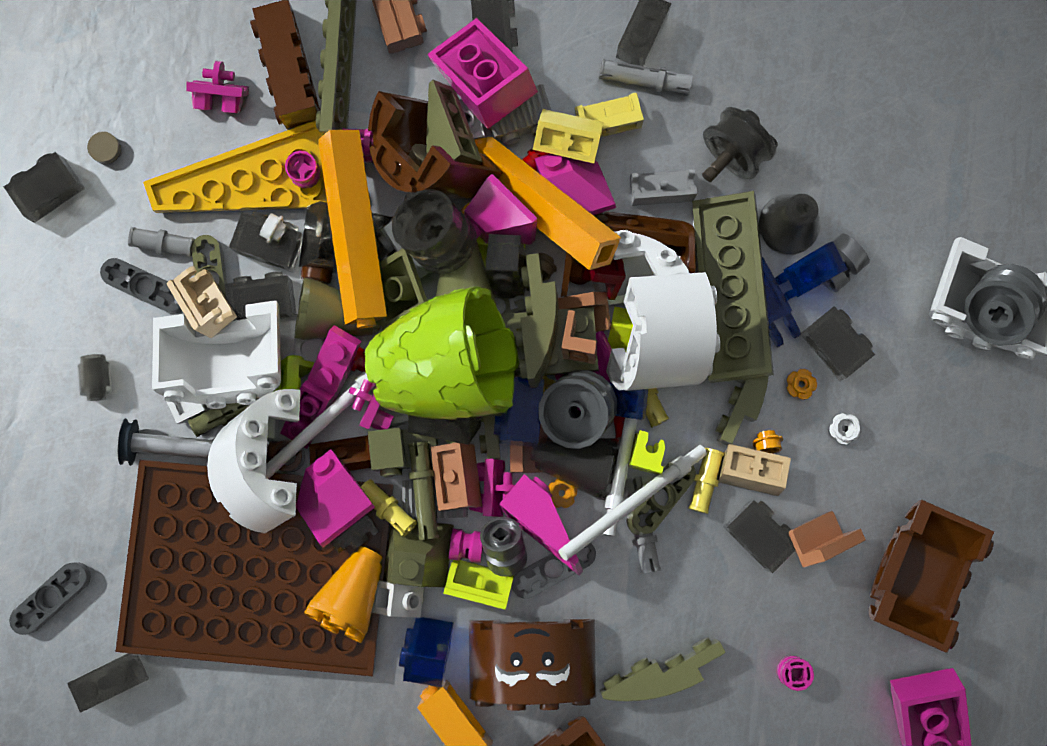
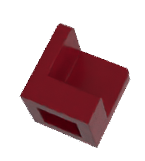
[581,259,626,300]

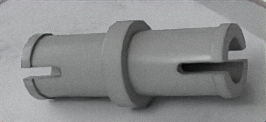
[128,227,195,257]

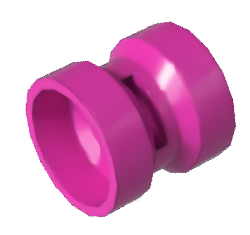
[285,151,321,189]
[449,528,483,563]
[776,655,814,691]

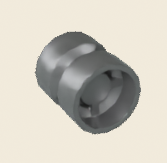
[809,233,870,293]
[480,517,527,576]

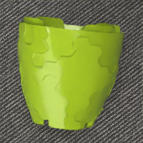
[365,286,519,420]

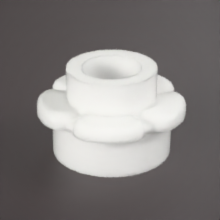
[260,213,287,244]
[829,413,861,444]

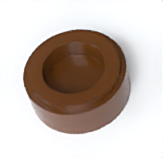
[300,266,333,285]

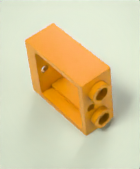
[417,680,493,746]

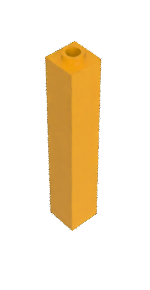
[318,130,387,329]
[474,136,621,270]

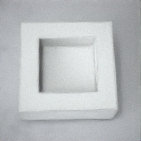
[166,401,207,424]

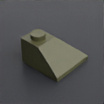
[379,247,428,330]
[383,520,454,588]

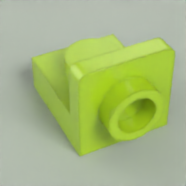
[273,355,314,392]

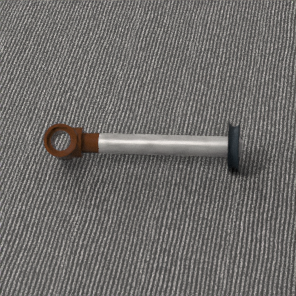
[117,418,306,472]

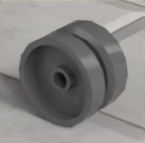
[963,264,1047,346]
[539,370,617,449]

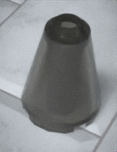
[759,194,821,255]
[530,437,620,501]

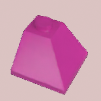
[535,154,616,215]
[464,174,537,245]
[296,450,375,547]

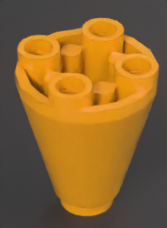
[304,546,382,643]

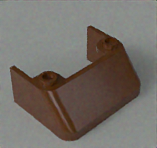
[561,211,696,297]

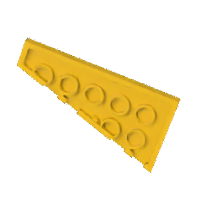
[143,120,328,213]

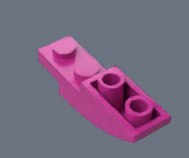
[280,325,362,449]

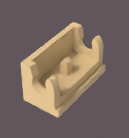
[166,266,237,338]
[717,444,791,496]

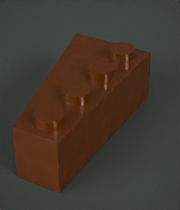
[250,0,321,130]

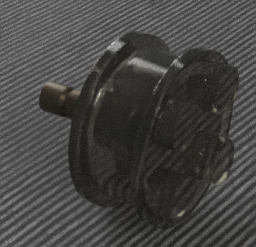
[702,107,778,183]

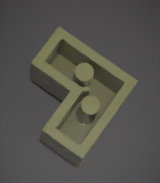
[367,426,438,477]

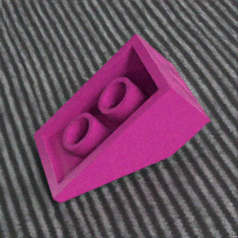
[427,18,538,129]
[499,474,583,576]
[890,668,972,746]

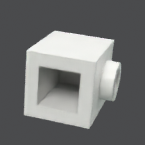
[372,581,424,618]

